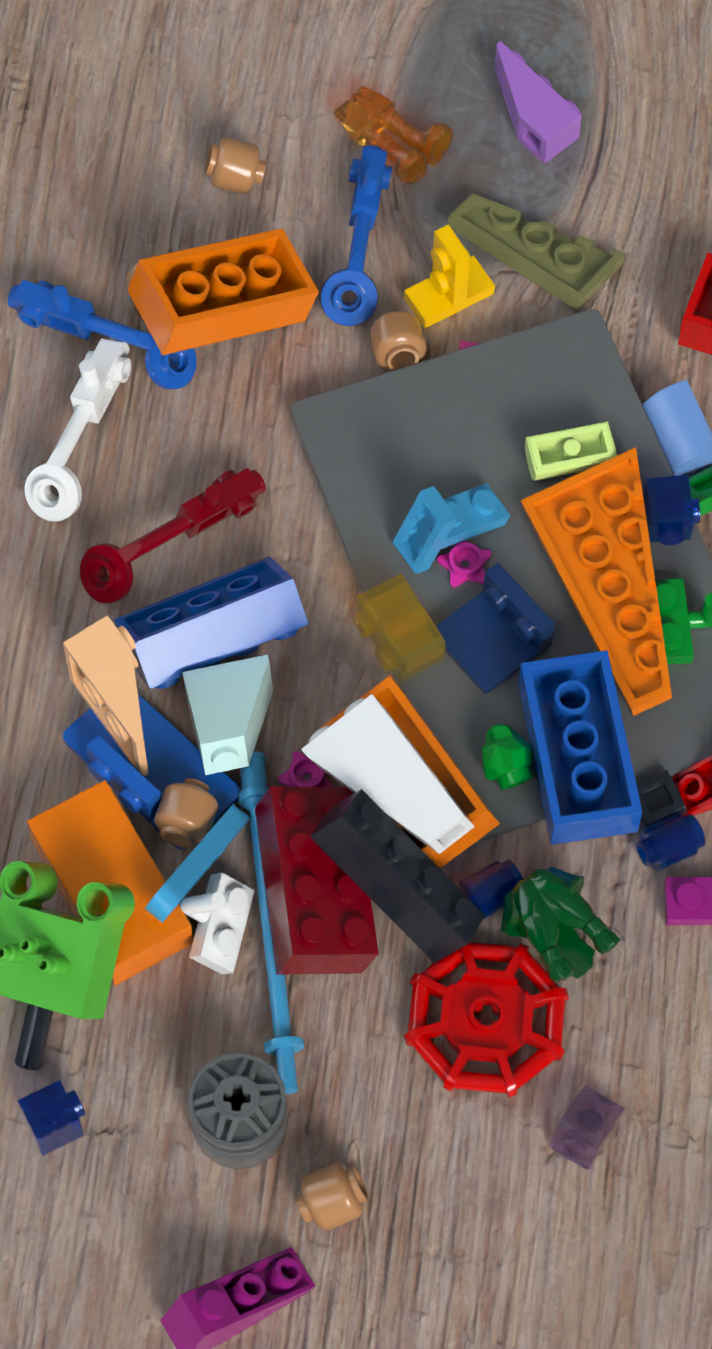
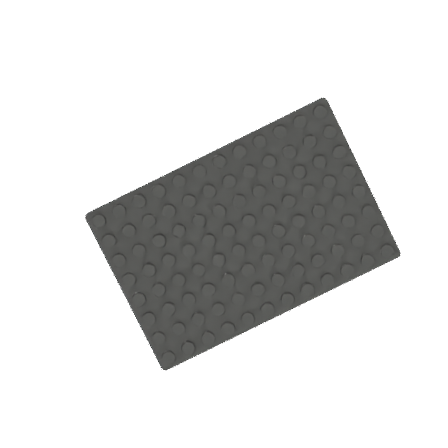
[290,309,712,844]

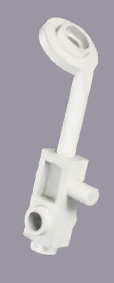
[25,338,131,522]

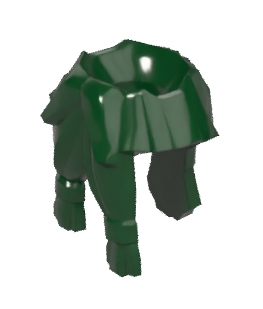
[500,866,621,983]

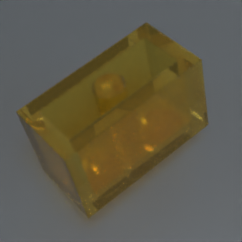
[353,573,445,683]

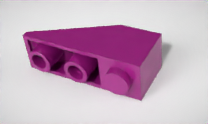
[160,1247,316,1349]

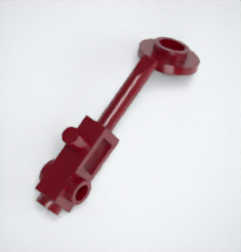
[80,468,266,604]

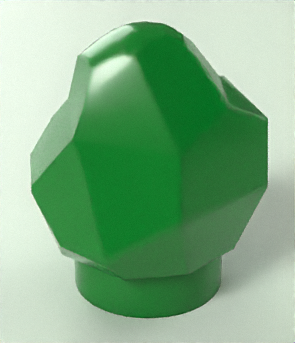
[481,724,534,791]

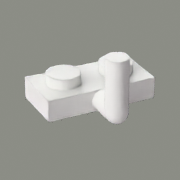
[180,873,255,974]

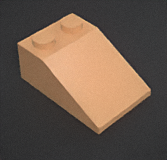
[63,615,149,776]

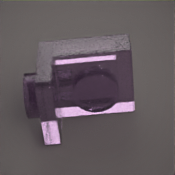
[550,1085,625,1170]

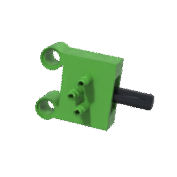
[0,861,135,1071]

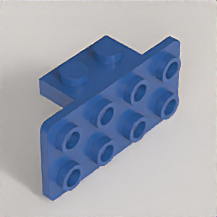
[63,695,241,849]

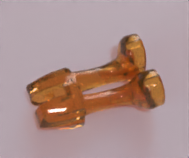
[334,86,453,185]

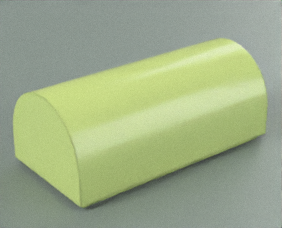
[525,421,617,481]

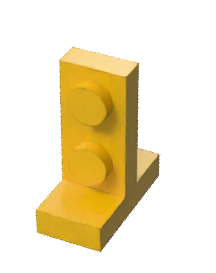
[404,224,495,329]

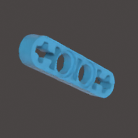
[145,804,250,923]

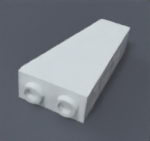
[302,694,475,854]

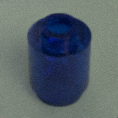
[636,814,705,871]
[459,859,523,920]

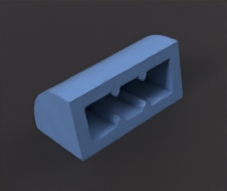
[642,380,712,481]

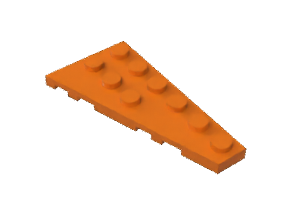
[521,447,672,716]

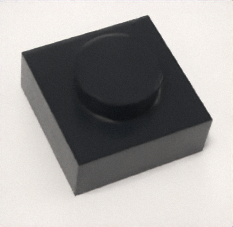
[636,770,687,831]

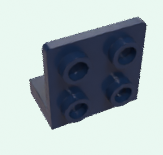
[431,563,555,694]

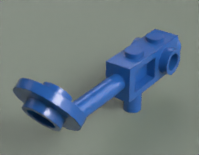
[321,145,392,326]
[8,280,197,390]

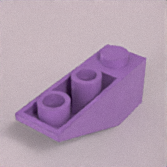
[495,41,582,164]

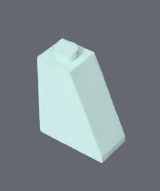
[182,655,273,775]

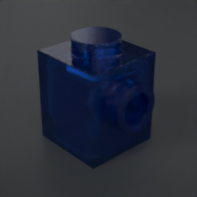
[643,475,700,545]
[18,1080,86,1156]

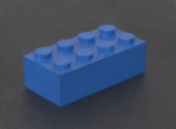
[518,650,642,845]

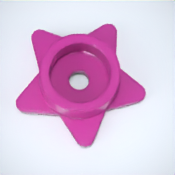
[437,540,492,588]
[277,751,333,787]

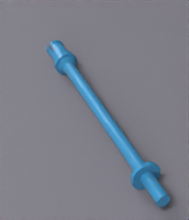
[238,752,304,1094]

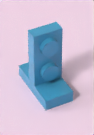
[392,483,511,574]

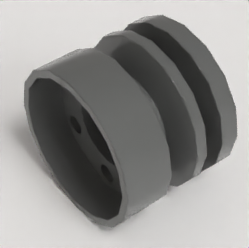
[188,1052,288,1169]

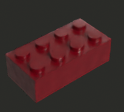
[255,786,379,975]

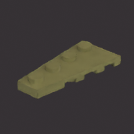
[447,193,626,311]

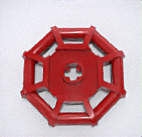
[404,941,569,1098]

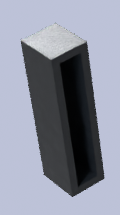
[310,789,485,963]

